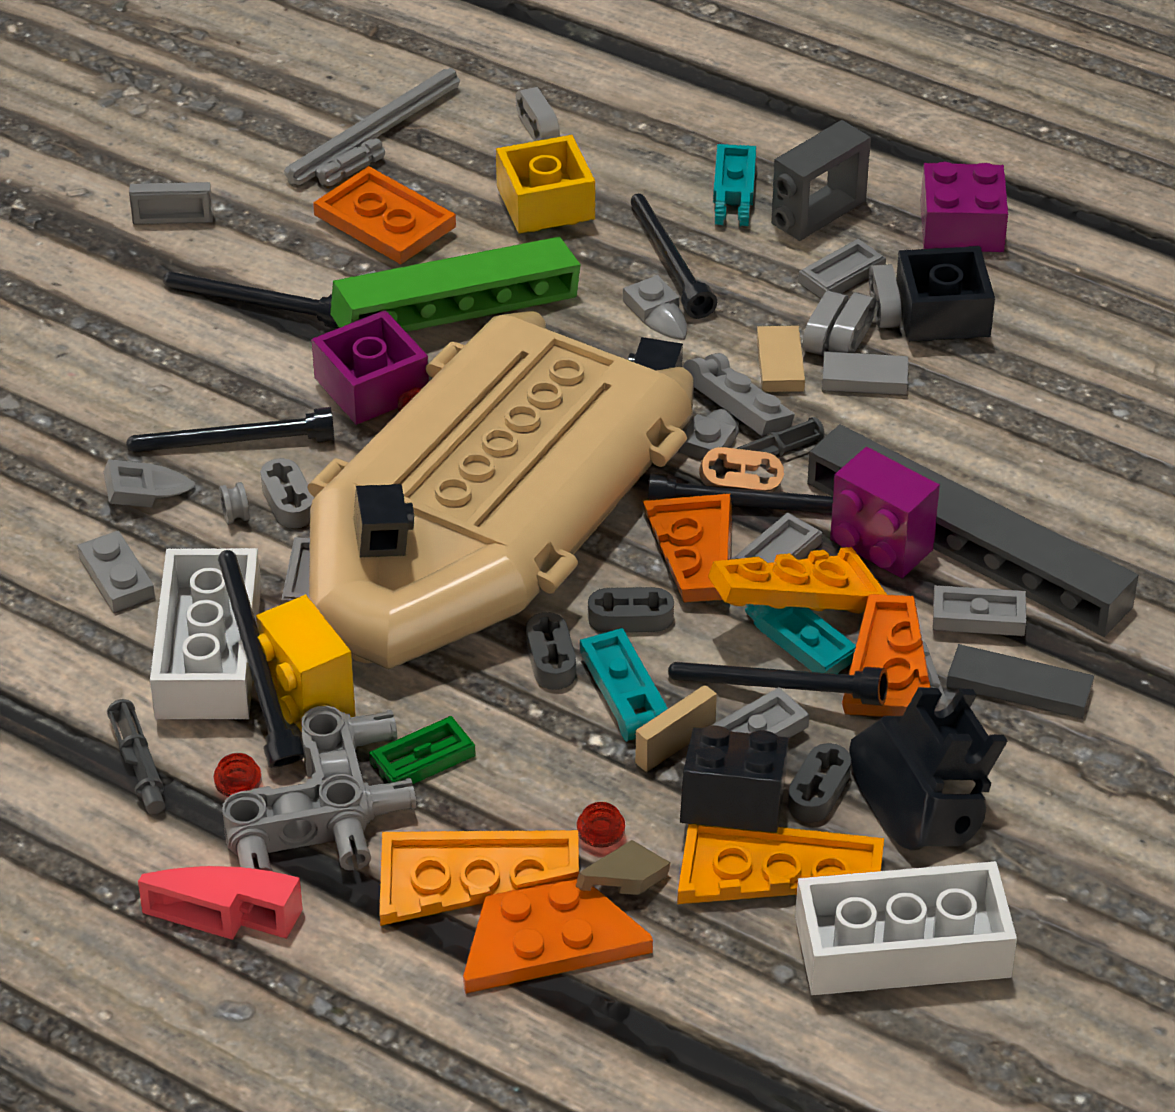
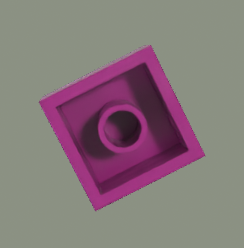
[920,162,1008,252]
[311,310,429,425]
[830,446,940,579]

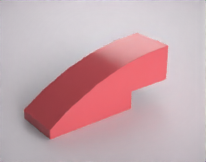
[138,866,303,940]

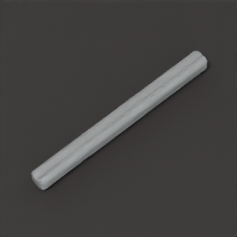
[284,68,460,186]

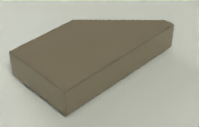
[576,840,671,895]

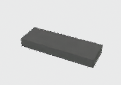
[946,644,1094,719]

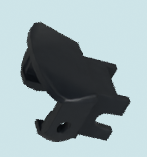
[849,687,1008,850]

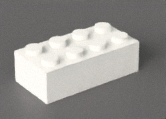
[150,548,261,719]
[795,861,1017,995]

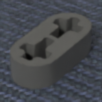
[588,587,674,633]
[526,612,576,690]
[788,743,851,823]

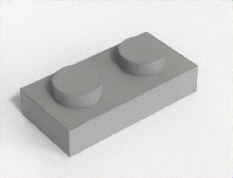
[77,530,155,613]
[933,585,1026,636]
[710,687,809,738]

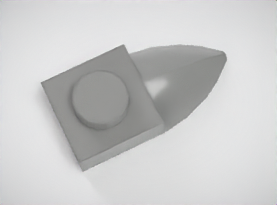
[623,275,687,340]
[679,407,740,460]
[103,459,195,508]

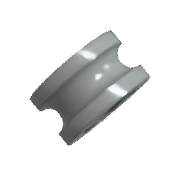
[219,482,250,525]

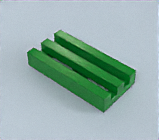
[369,716,476,785]

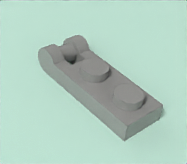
[683,353,795,436]

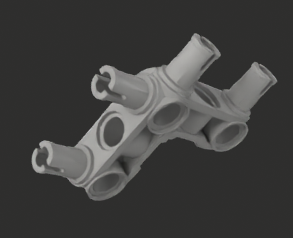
[222,705,416,871]

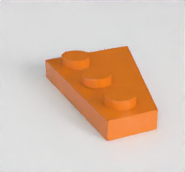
[643,494,732,603]
[842,594,931,717]

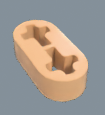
[699,447,784,491]

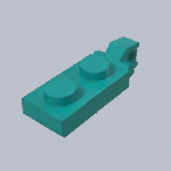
[745,604,856,674]

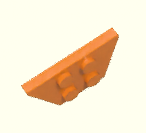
[463,877,653,994]

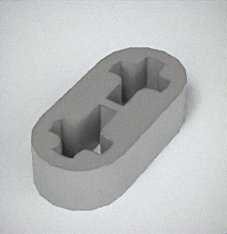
[516,87,560,141]
[869,264,901,328]
[802,290,849,356]
[829,292,876,353]
[260,458,314,529]

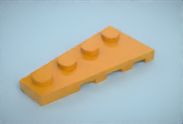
[708,547,887,614]
[677,824,884,904]
[379,830,579,926]

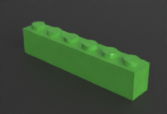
[331,236,581,332]

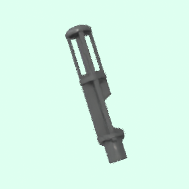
[709,417,825,476]
[107,699,165,815]

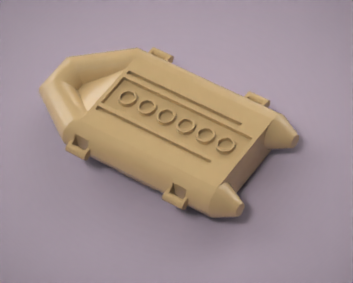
[307,311,694,669]

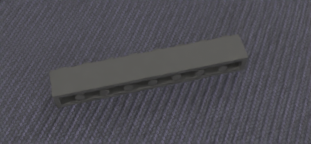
[807,424,1139,637]

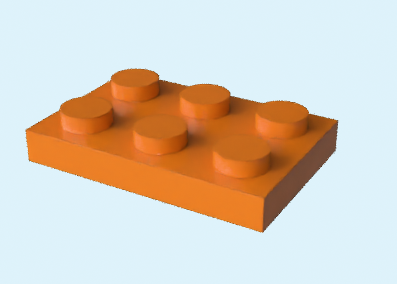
[313,166,456,265]

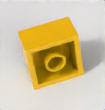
[496,135,595,234]
[256,594,356,732]

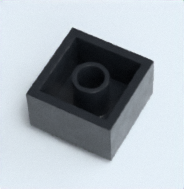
[896,246,995,342]
[680,725,789,833]

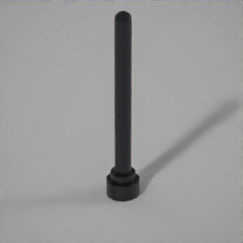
[631,193,717,319]
[163,272,339,329]
[126,407,335,452]
[648,472,833,514]
[218,550,304,768]
[668,662,888,706]

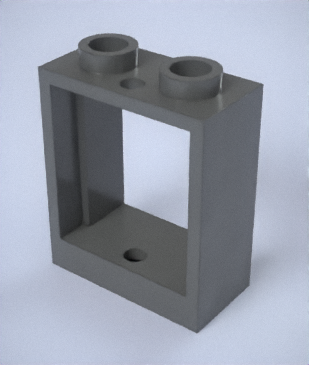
[771,120,871,241]

